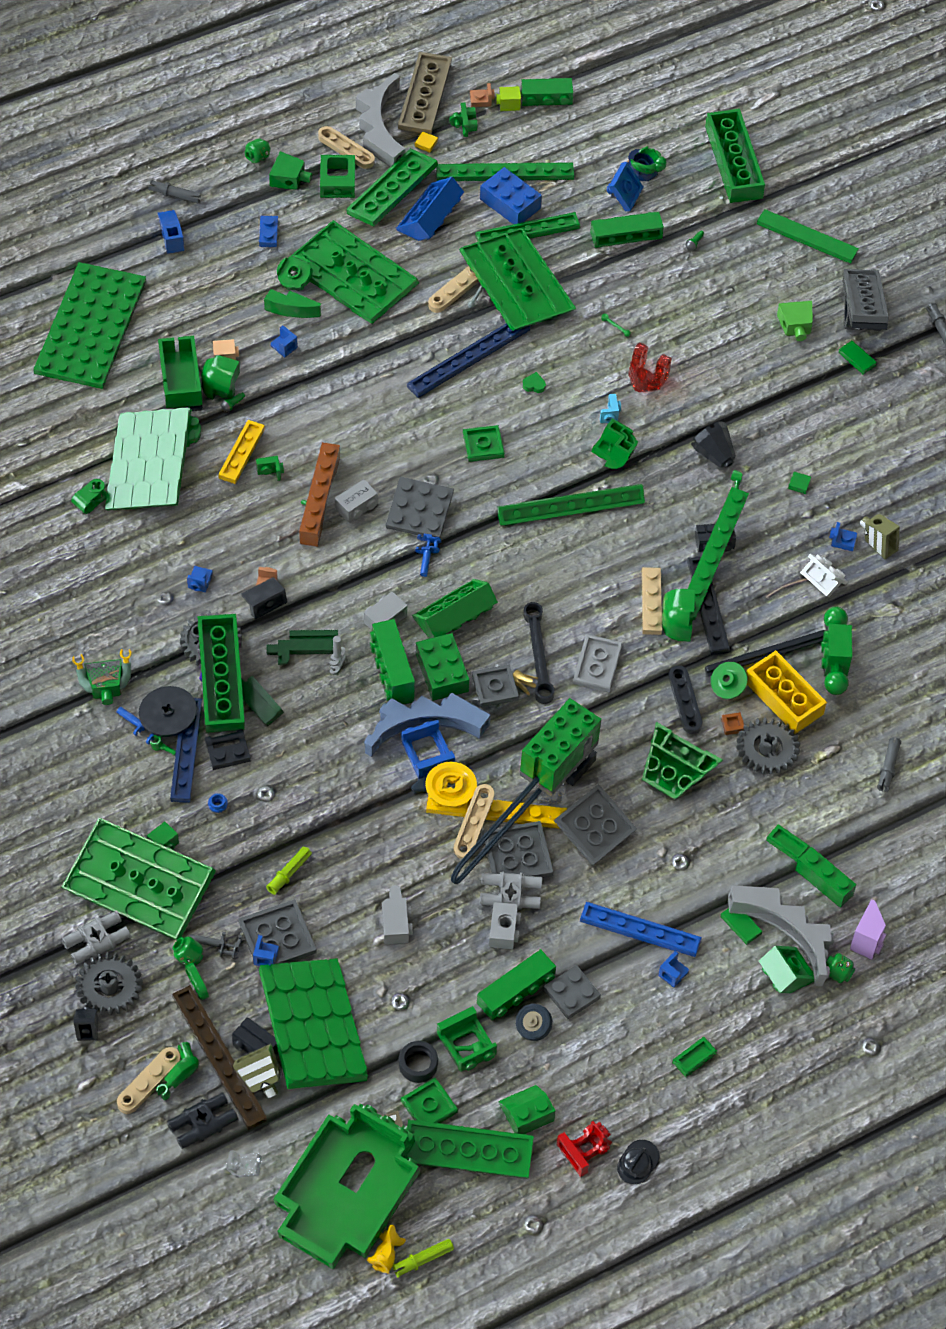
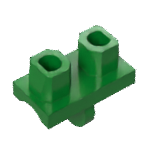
[449,102,478,137]

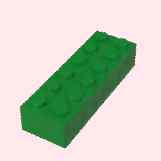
[705,109,765,203]
[198,614,245,733]

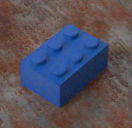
[480,167,542,224]

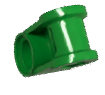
[71,479,107,514]

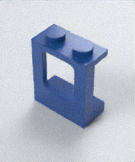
[401,720,455,779]

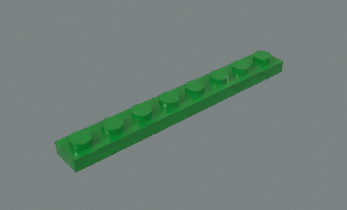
[436,162,574,181]
[497,484,645,526]
[688,487,749,620]

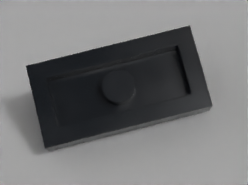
[241,577,288,619]

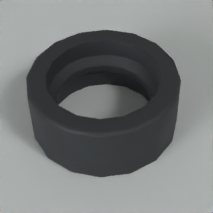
[399,1041,438,1083]

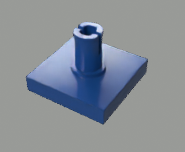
[607,162,644,212]

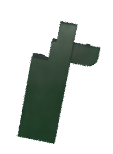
[266,630,338,665]
[241,676,284,727]

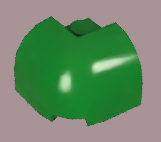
[201,355,240,400]
[591,418,638,469]
[662,589,695,642]

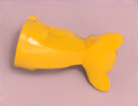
[367,1224,406,1274]

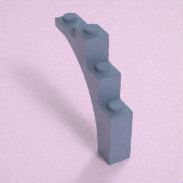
[364,693,491,757]

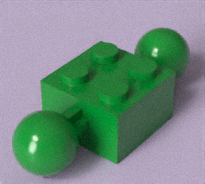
[821,607,852,695]

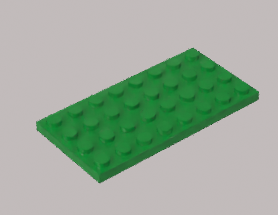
[33,262,146,389]

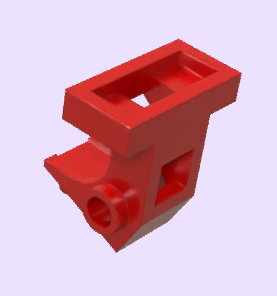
[556,1121,612,1177]

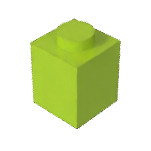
[496,86,521,111]

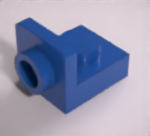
[829,522,857,551]
[187,566,213,592]

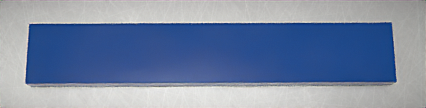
[580,902,702,957]

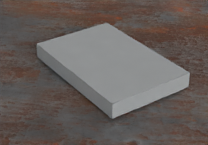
[573,634,623,693]

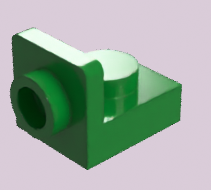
[256,456,284,481]

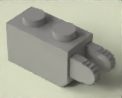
[382,885,413,945]

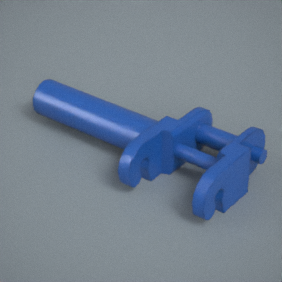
[415,534,441,577]
[117,707,155,745]

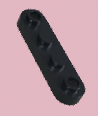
[669,666,703,734]

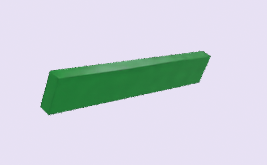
[757,209,859,264]
[475,212,580,242]

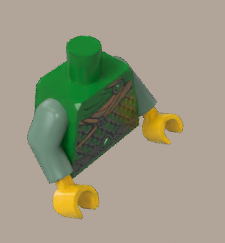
[72,649,132,705]

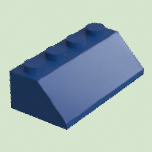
[396,177,464,241]

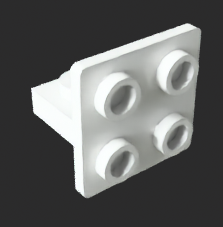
[800,554,848,597]

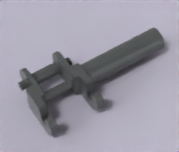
[190,932,242,959]

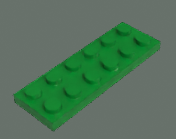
[346,148,438,227]
[405,1120,534,1179]

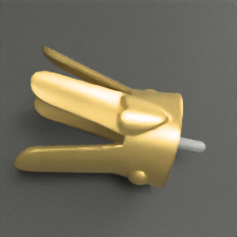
[513,670,538,695]

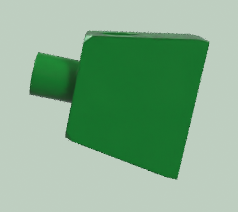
[269,151,312,190]

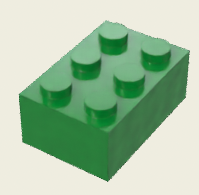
[415,633,470,701]

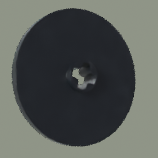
[138,686,197,737]

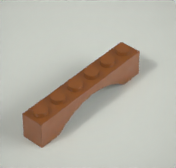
[299,442,340,547]

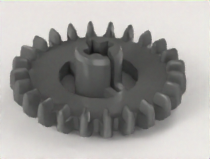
[736,717,800,774]
[75,952,143,1015]

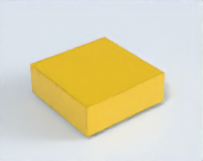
[415,132,438,153]

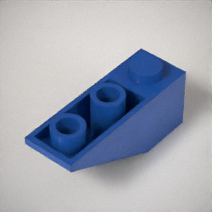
[158,210,184,254]

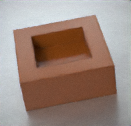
[721,712,744,735]

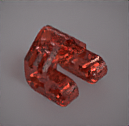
[628,342,672,392]

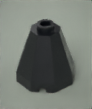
[691,422,736,468]

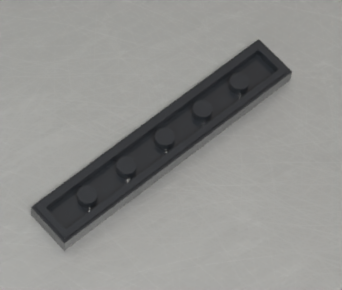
[687,557,730,655]

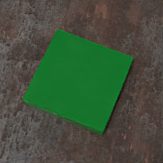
[463,425,505,462]
[401,1077,459,1124]

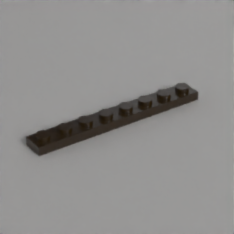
[172,985,267,1130]

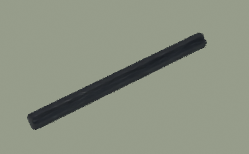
[704,630,826,677]

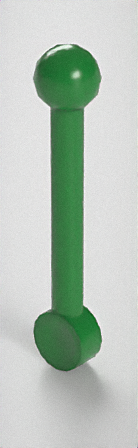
[601,314,631,337]

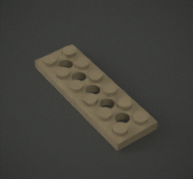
[398,52,452,135]

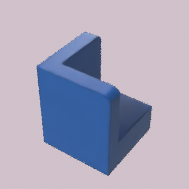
[271,325,298,358]
[253,935,279,966]
[658,951,689,987]

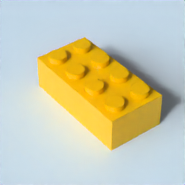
[746,650,827,734]

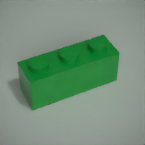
[521,78,573,106]
[795,847,857,908]

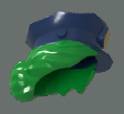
[627,146,667,181]

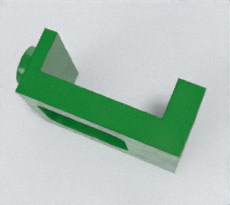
[320,155,355,198]
[437,1006,497,1072]

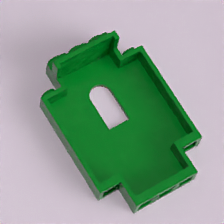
[273,1104,420,1270]

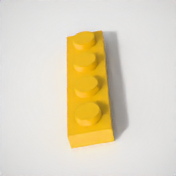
[218,420,265,484]

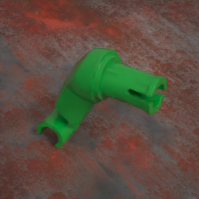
[156,1042,199,1100]

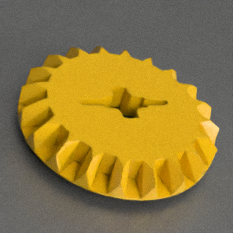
[426,762,477,809]

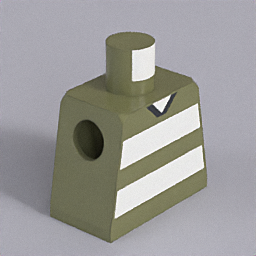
[860,514,900,559]
[233,1044,281,1098]

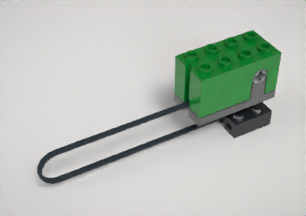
[451,698,602,884]

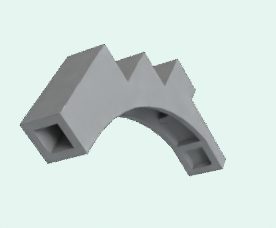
[356,73,405,167]
[728,885,834,986]

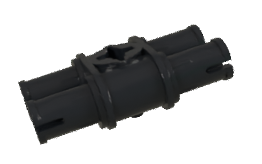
[166,1092,238,1149]

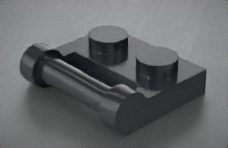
[204,729,251,770]

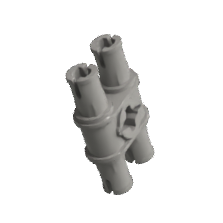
[480,871,542,911]
[61,911,131,965]

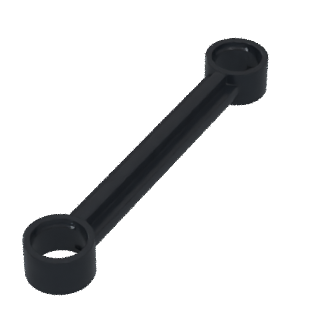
[523,602,554,704]

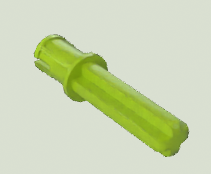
[266,847,312,895]
[392,1239,454,1278]

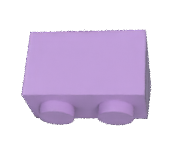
[850,899,887,960]

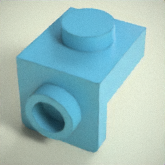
[600,394,621,423]

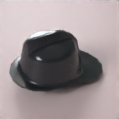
[617,1140,659,1184]

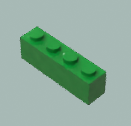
[590,212,664,248]
[477,949,556,1020]

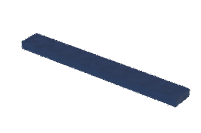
[407,323,531,398]

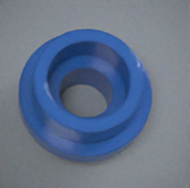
[208,793,228,813]

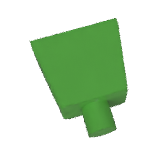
[777,301,813,341]

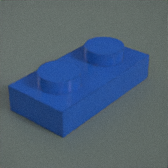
[259,216,278,247]

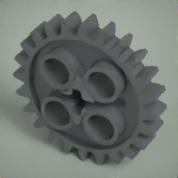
[180,611,242,666]

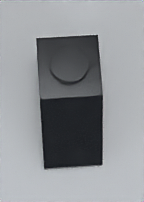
[73,1007,98,1041]

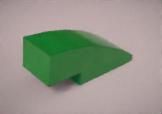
[264,289,321,318]

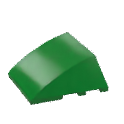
[642,722,723,800]

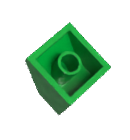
[759,946,814,993]
[498,1085,556,1134]

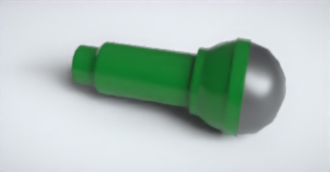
[685,230,704,251]
[221,392,245,412]

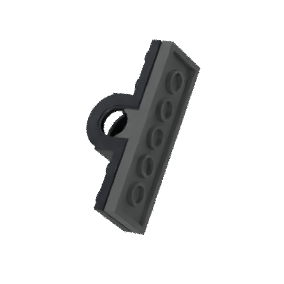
[842,269,889,331]

